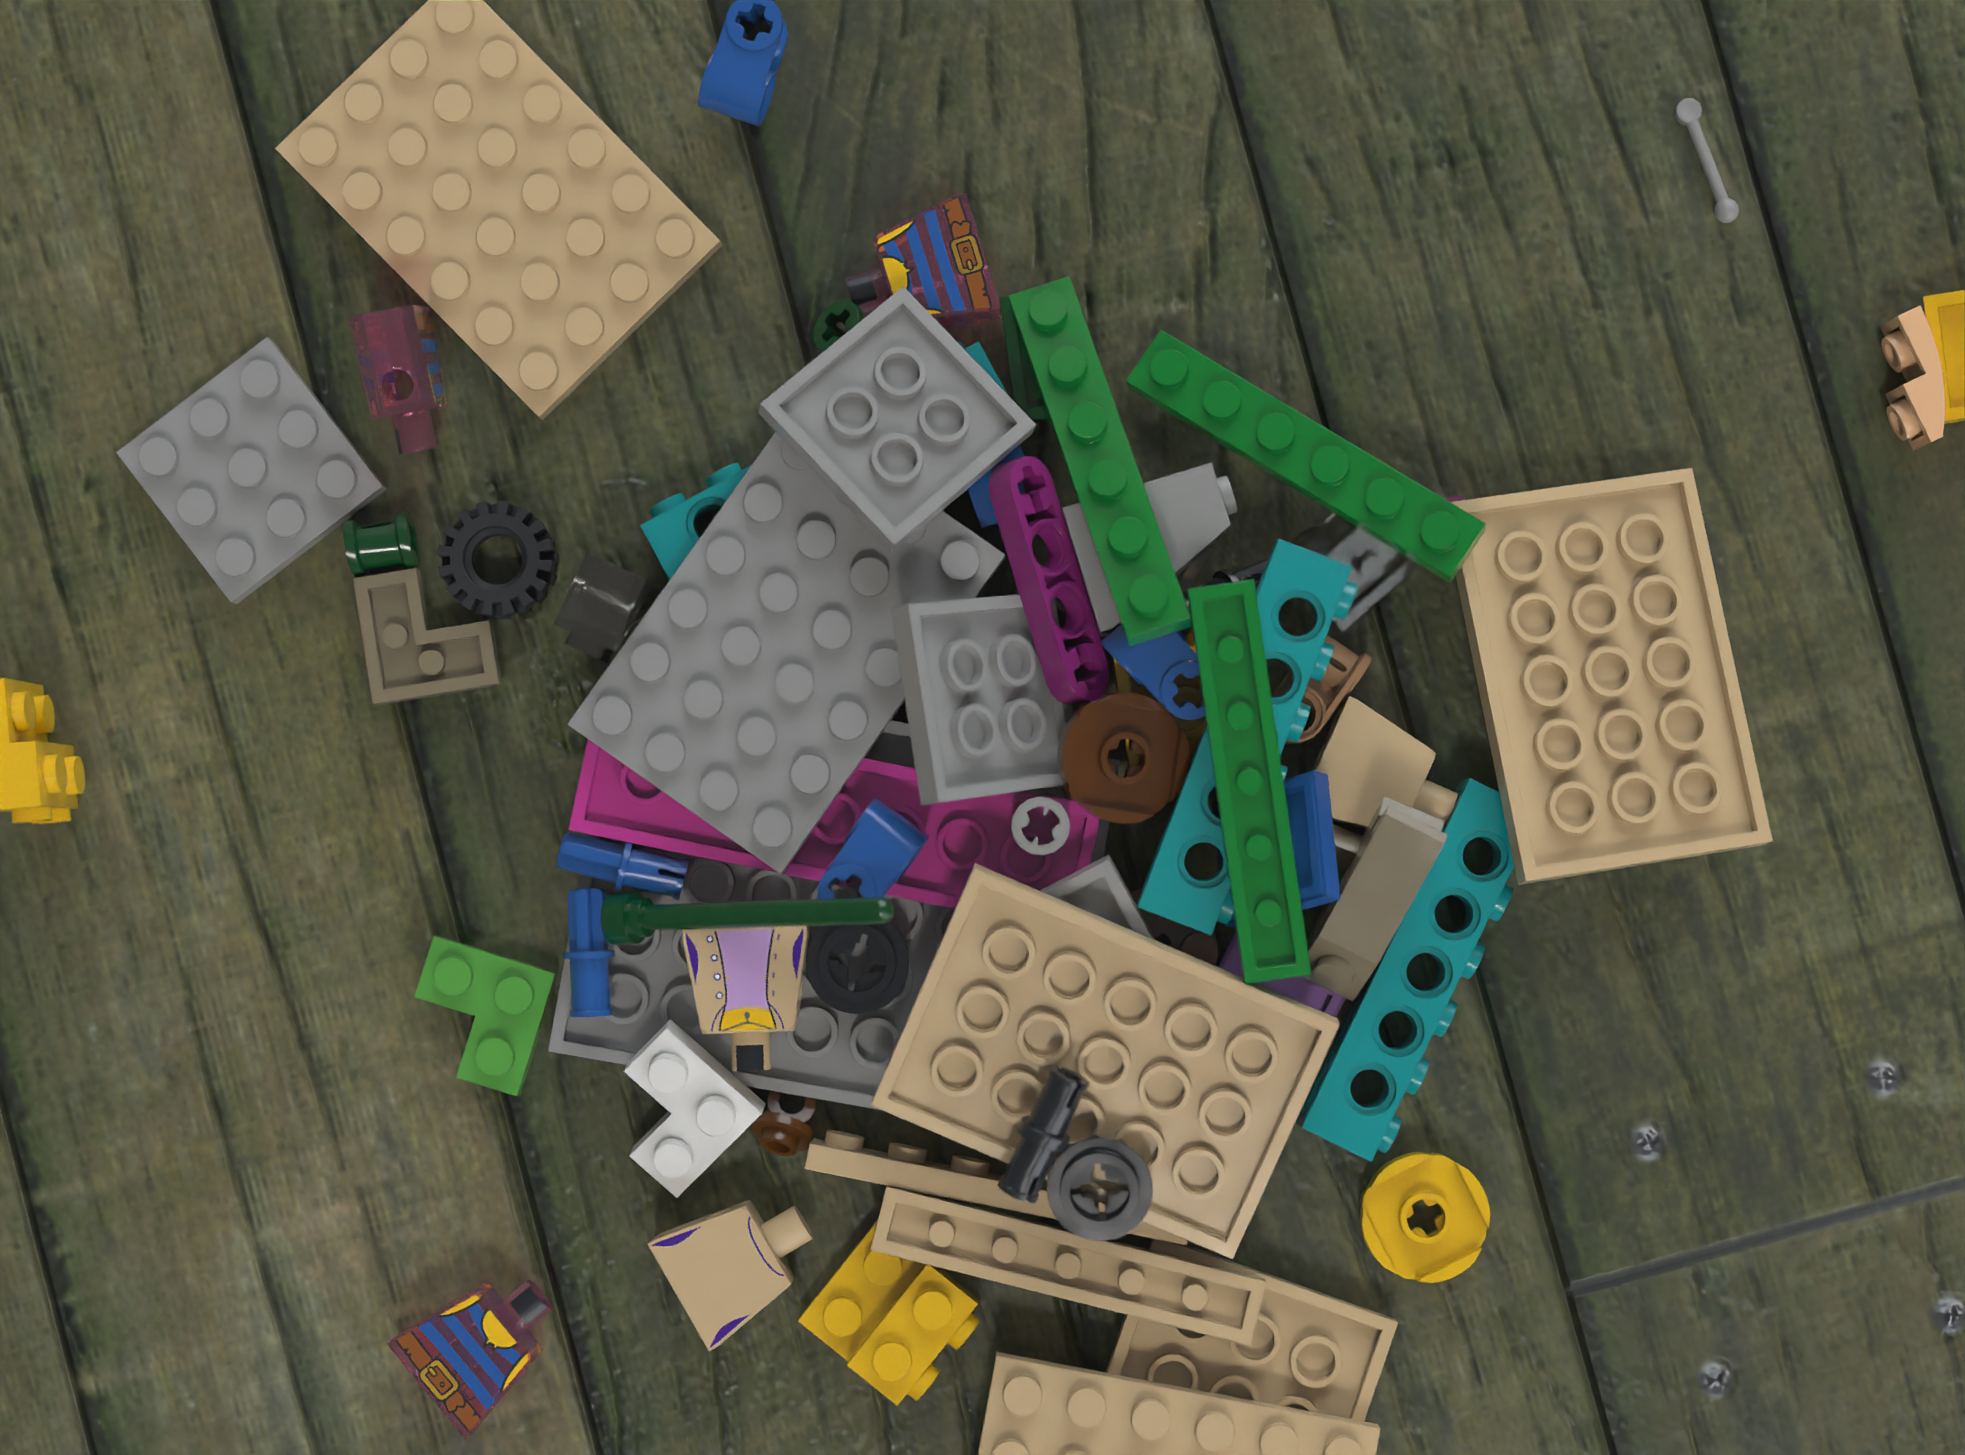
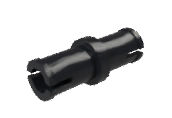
[998,1065,1089,1203]

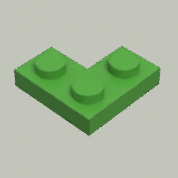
[414,936,559,1096]

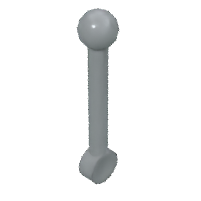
[1674,98,1739,223]

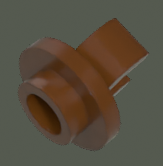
[751,1091,816,1156]

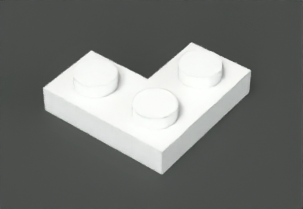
[624,1019,766,1198]

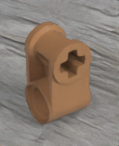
[1271,634,1373,745]

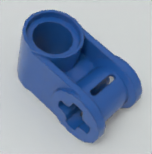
[698,0,788,126]
[1100,624,1205,720]
[817,798,929,899]

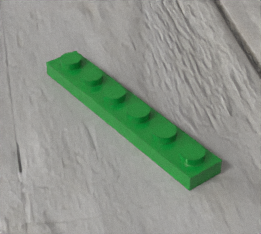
[1009,276,1192,647]
[1126,330,1486,583]
[1187,579,1311,984]

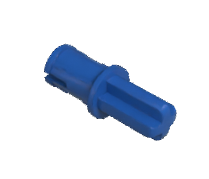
[557,832,689,900]
[563,888,615,1017]

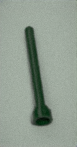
[601,892,895,945]

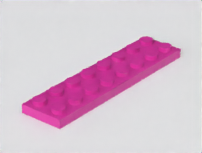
[568,739,1100,909]

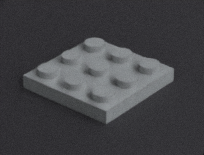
[759,286,1036,554]
[116,337,387,604]
[891,594,1073,805]

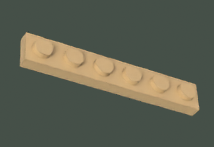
[805,1130,1188,1245]
[871,1186,1266,1346]

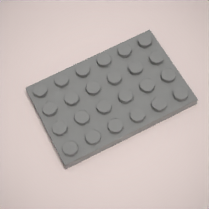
[567,432,1005,874]

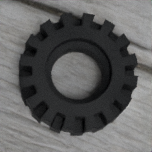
[437,501,559,619]

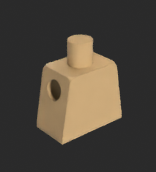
[1310,696,1458,829]

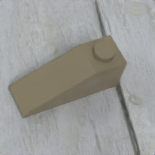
[1303,805,1448,1001]

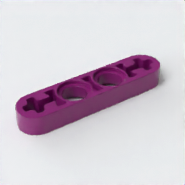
[988,456,1109,705]

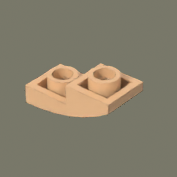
[1880,305,1945,450]

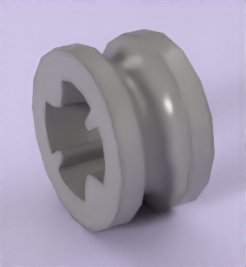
[1011,797,1070,855]

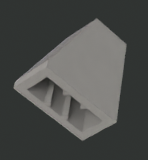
[1062,463,1237,637]

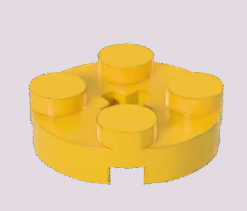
[1359,1152,1490,1283]

